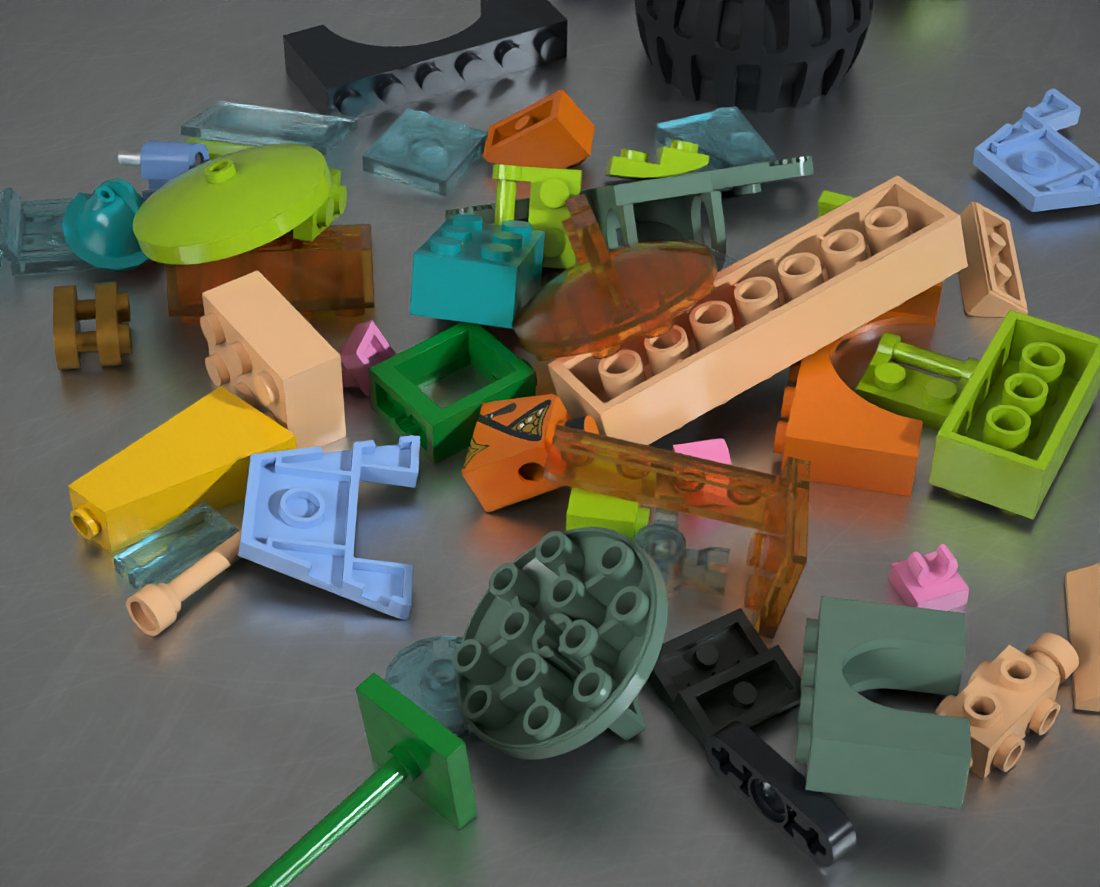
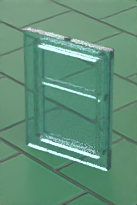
[181,101,358,156]

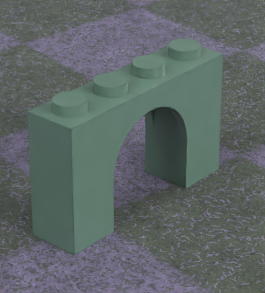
[795,596,971,810]

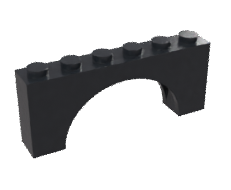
[283,0,568,127]

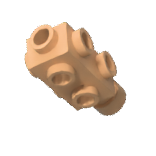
[934,633,1079,779]

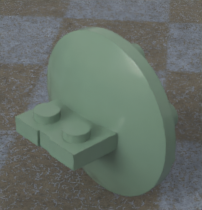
[452,527,668,760]

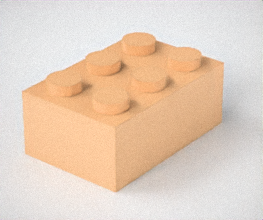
[200,270,346,449]

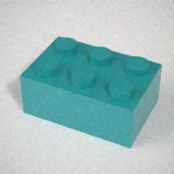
[409,214,545,329]

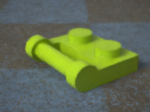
[492,164,582,269]
[855,332,980,431]

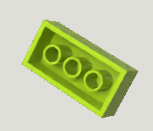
[928,310,1100,519]

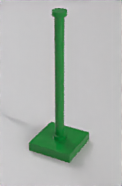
[247,672,477,887]

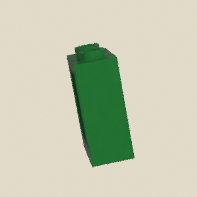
[369,322,537,465]

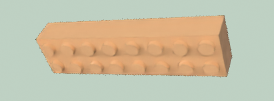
[548,175,968,445]

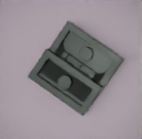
[648,608,801,745]

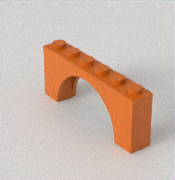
[773,282,943,497]

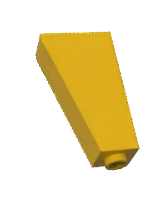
[68,386,297,553]

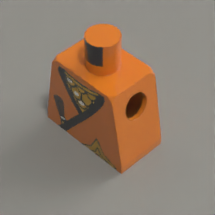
[461,394,599,513]

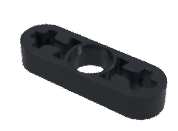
[705,721,857,867]

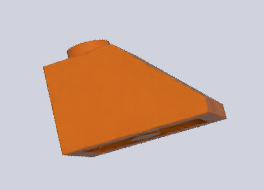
[483,89,595,169]

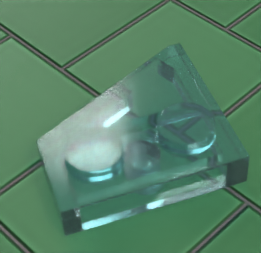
[656,106,776,170]

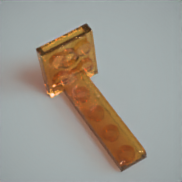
[543,424,810,639]

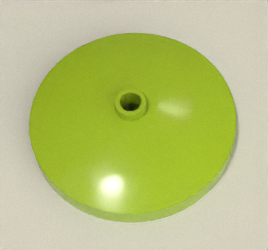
[132,143,333,265]

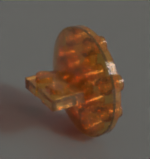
[513,193,718,361]

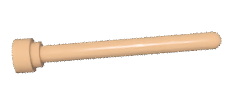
[126,530,241,636]

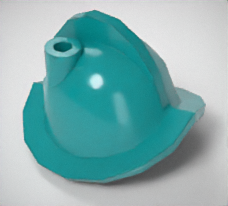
[62,178,152,272]

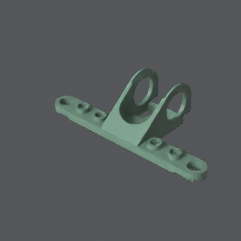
[445,155,814,291]

